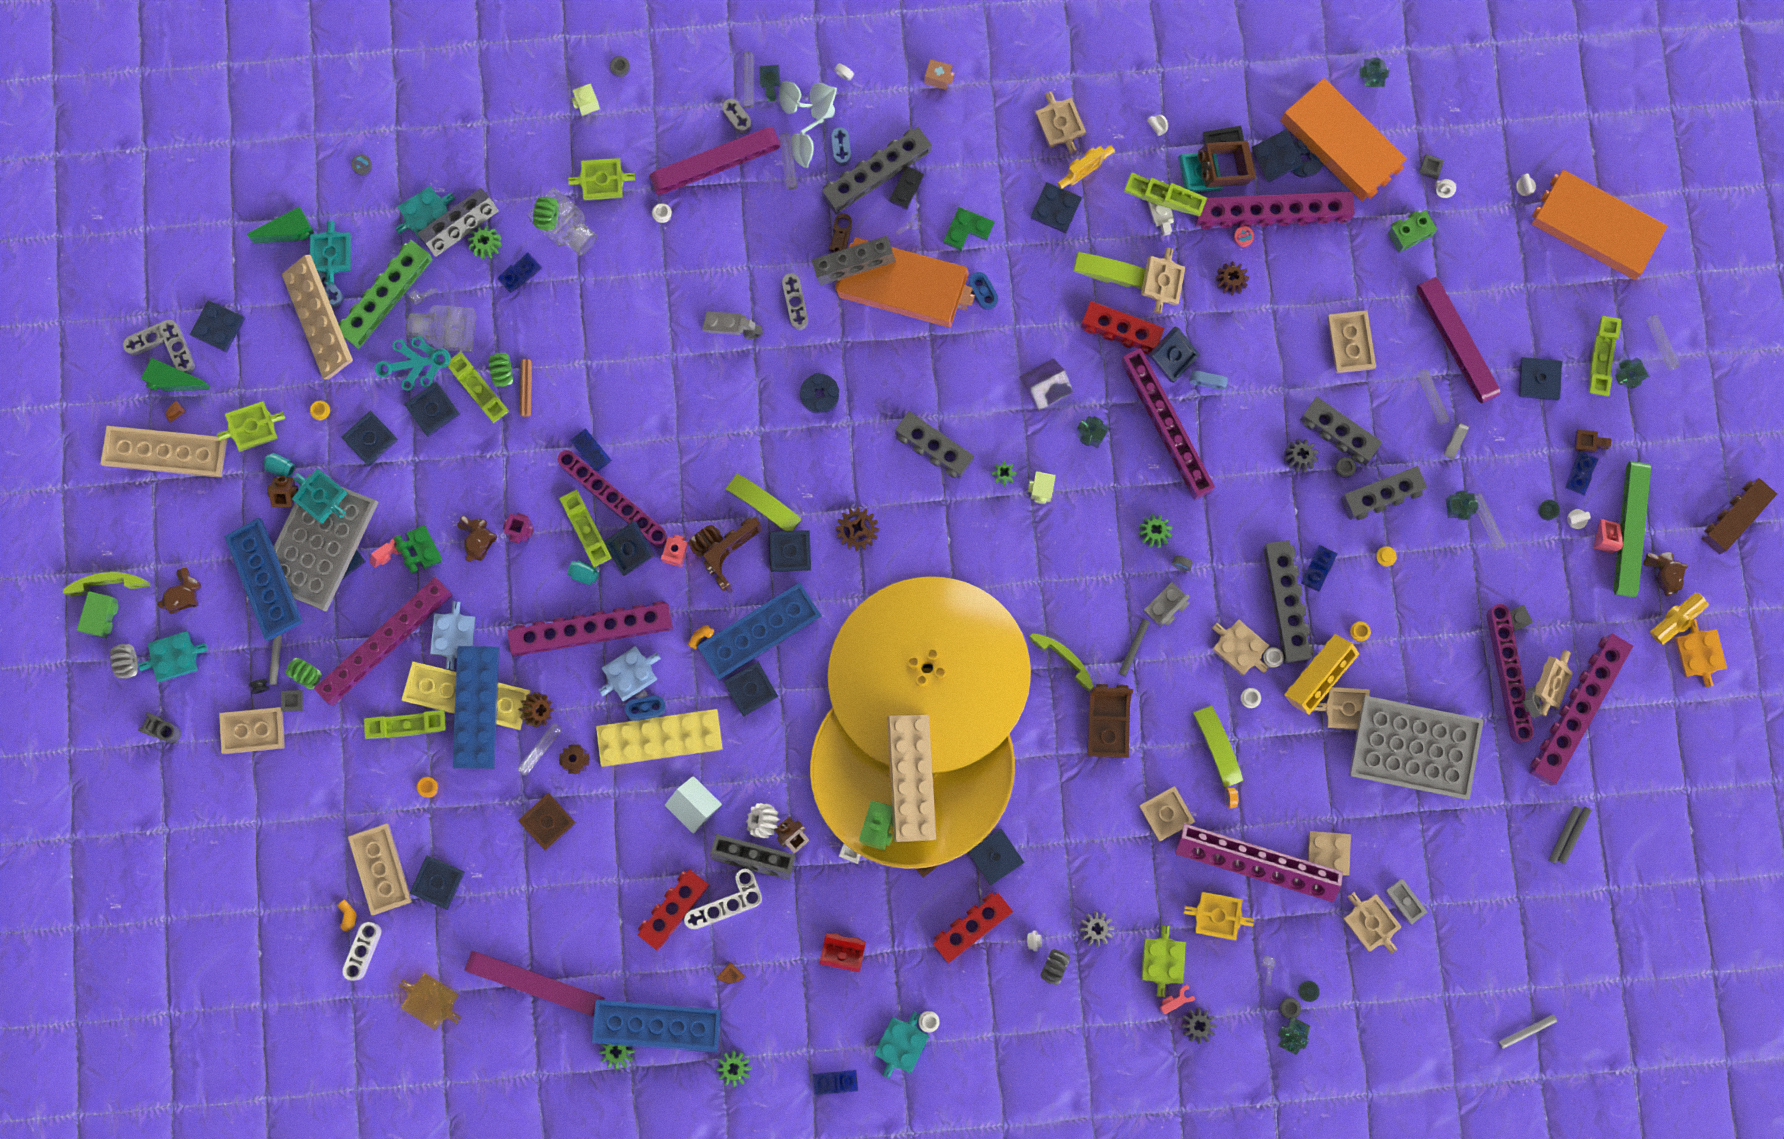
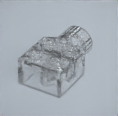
[527,187,597,256]
[407,305,477,353]

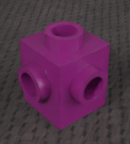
[503,513,534,544]

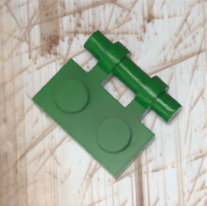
[393,525,443,574]

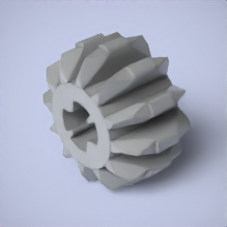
[110,644,138,679]
[1079,911,1115,947]

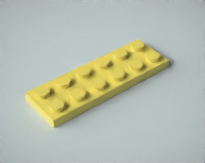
[402,661,531,730]
[596,709,723,767]

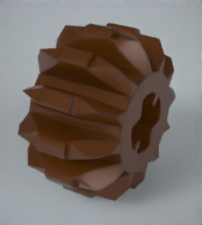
[1215,261,1249,296]
[688,525,723,557]
[518,692,554,727]

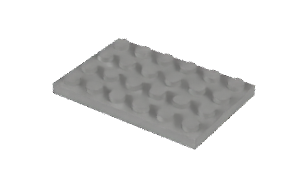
[274,474,379,612]
[1349,696,1484,800]

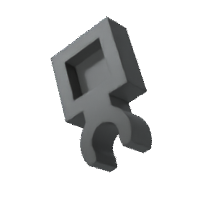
[1523,686,1542,718]

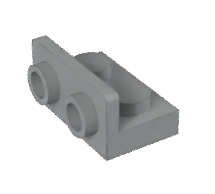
[1143,582,1190,628]

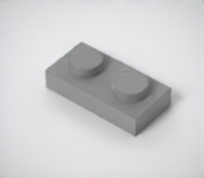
[1385,879,1428,925]

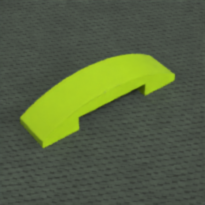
[1588,316,1622,397]
[447,352,509,424]
[725,473,801,531]
[559,489,612,567]
[63,572,150,597]
[1029,633,1093,692]
[1193,705,1243,788]
[364,710,446,739]

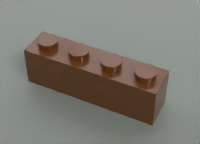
[1701,478,1777,555]

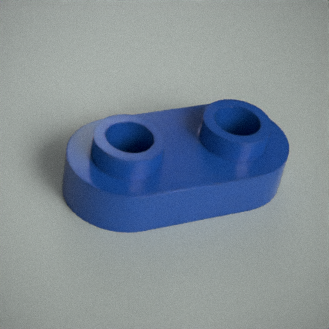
[969,272,998,310]
[625,696,666,721]

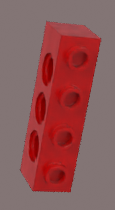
[1081,301,1165,355]
[638,869,710,951]
[933,892,1013,963]

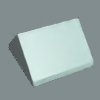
[665,776,722,834]

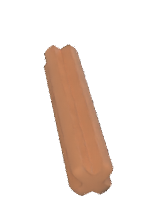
[520,359,532,417]

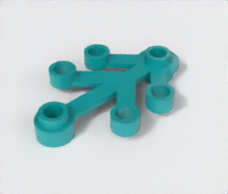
[375,336,451,391]

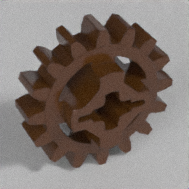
[836,507,879,552]

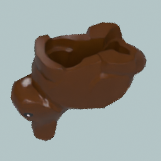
[457,516,497,562]
[1643,552,1688,597]
[157,567,201,614]

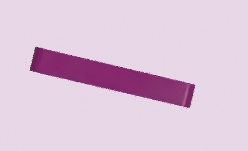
[649,127,781,195]
[1416,277,1500,404]
[557,450,668,548]
[1487,604,1534,743]
[464,950,605,1017]

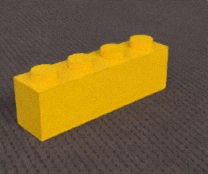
[1284,634,1359,715]

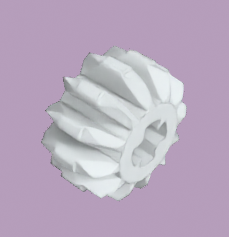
[746,803,780,839]

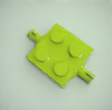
[568,158,636,201]
[217,401,285,452]
[1141,925,1186,997]

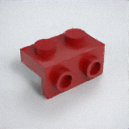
[819,933,866,973]

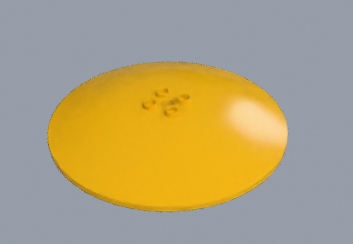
[828,577,1031,773]
[810,668,1015,869]

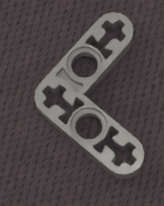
[123,320,195,374]

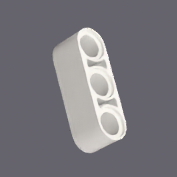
[342,922,382,981]

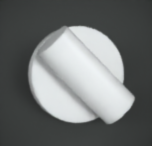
[1147,115,1168,136]
[1516,174,1536,196]
[1435,179,1456,198]
[1567,509,1591,529]

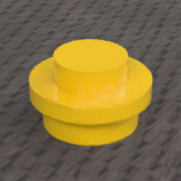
[310,400,330,420]
[1376,546,1397,567]
[1350,621,1371,642]

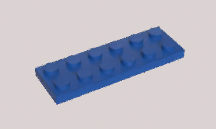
[224,518,303,641]
[697,583,822,681]
[452,646,500,769]
[591,1000,721,1053]

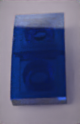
[497,252,543,293]
[570,428,612,472]
[1565,451,1599,496]
[1301,545,1338,592]
[812,1070,858,1095]

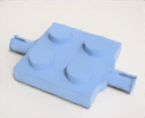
[430,601,476,670]
[598,646,661,702]

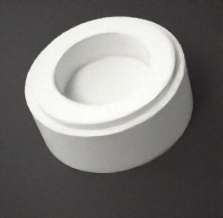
[834,63,854,81]

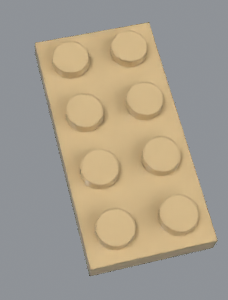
[348,824,412,916]

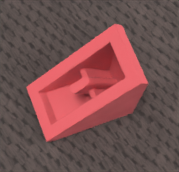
[1593,519,1623,554]

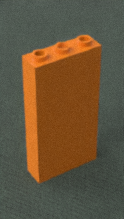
[1280,78,1407,202]
[1531,170,1668,280]
[835,237,969,328]

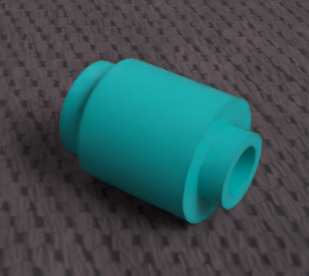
[263,453,295,477]
[567,560,599,586]

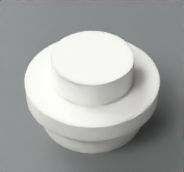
[652,203,672,223]
[1263,647,1284,668]
[1240,688,1261,708]
[1027,931,1042,952]
[918,1011,939,1032]

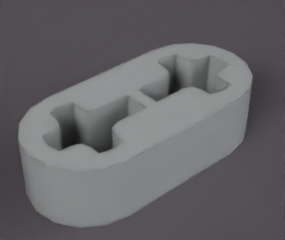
[722,99,751,134]
[1443,422,1469,460]

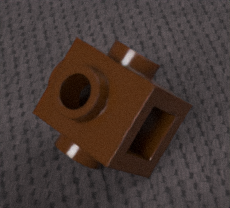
[267,476,299,507]
[559,745,589,774]
[774,817,810,854]

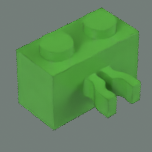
[859,800,893,851]

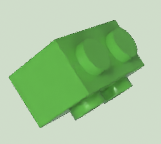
[1388,210,1437,253]
[77,591,119,639]

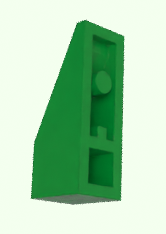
[247,207,315,243]
[141,358,211,392]

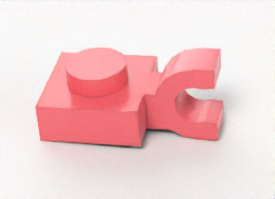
[369,536,401,568]
[1158,984,1195,1015]

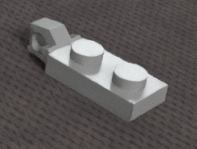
[702,311,756,335]

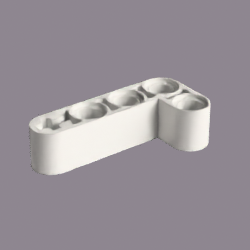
[684,869,762,930]

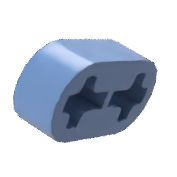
[831,127,851,166]
[318,273,344,307]
[1189,371,1228,390]

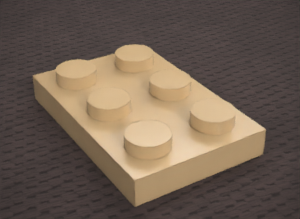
[1327,310,1376,374]
[219,707,285,754]

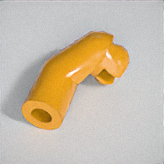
[687,625,714,650]
[337,900,357,932]

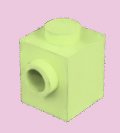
[571,83,600,116]
[1028,471,1056,504]

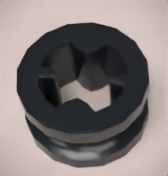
[249,679,269,694]

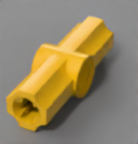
[1650,592,1709,645]

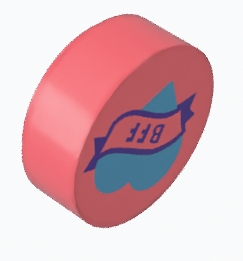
[1234,226,1254,247]

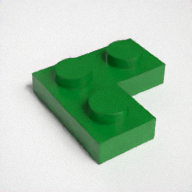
[943,207,995,251]

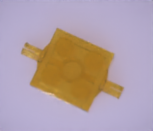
[398,972,462,1031]

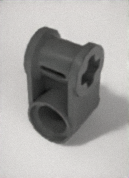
[138,712,181,743]

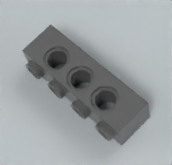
[417,188,499,257]
[812,236,896,286]
[1300,397,1382,465]
[895,411,974,479]
[1341,466,1427,521]
[710,834,796,881]

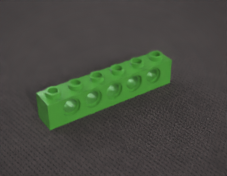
[339,240,433,350]

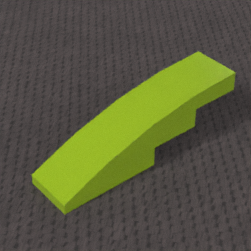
[1123,172,1207,216]
[1073,252,1145,290]

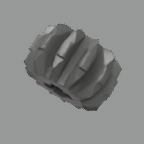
[1284,439,1319,473]
[1041,949,1070,985]
[1181,1008,1217,1044]

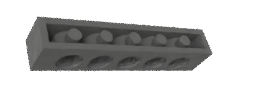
[822,127,932,215]
[1263,540,1313,665]

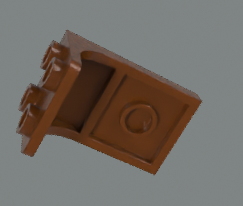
[703,517,762,593]
[1087,684,1133,758]

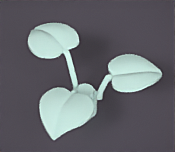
[779,81,837,168]

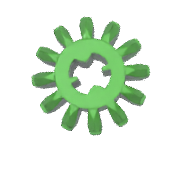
[532,197,559,231]
[468,225,502,260]
[488,353,513,387]
[1138,514,1173,548]
[285,658,322,689]
[599,1044,635,1070]
[716,1051,752,1087]

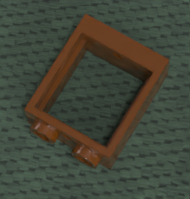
[1198,141,1256,187]

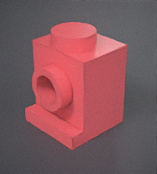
[661,535,688,567]

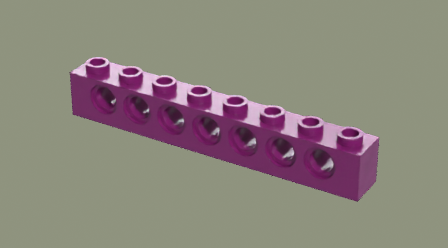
[1195,192,1355,229]
[1121,348,1215,501]
[314,577,453,706]
[508,601,673,657]
[1529,633,1633,786]
[1175,824,1343,903]

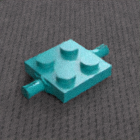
[395,186,456,240]
[310,220,351,285]
[292,468,348,524]
[138,631,208,682]
[874,1011,929,1079]

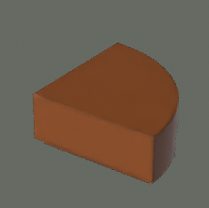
[165,401,186,423]
[716,962,746,983]

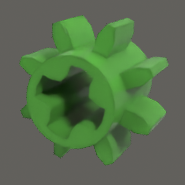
[991,461,1017,487]

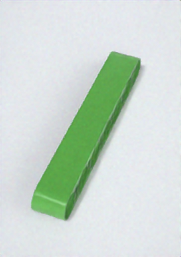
[1613,461,1651,598]

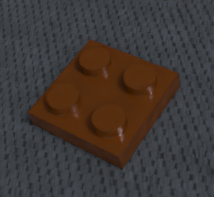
[518,793,576,851]

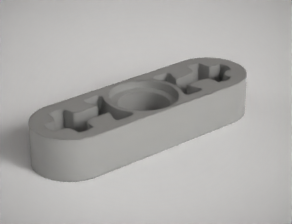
[782,273,808,330]

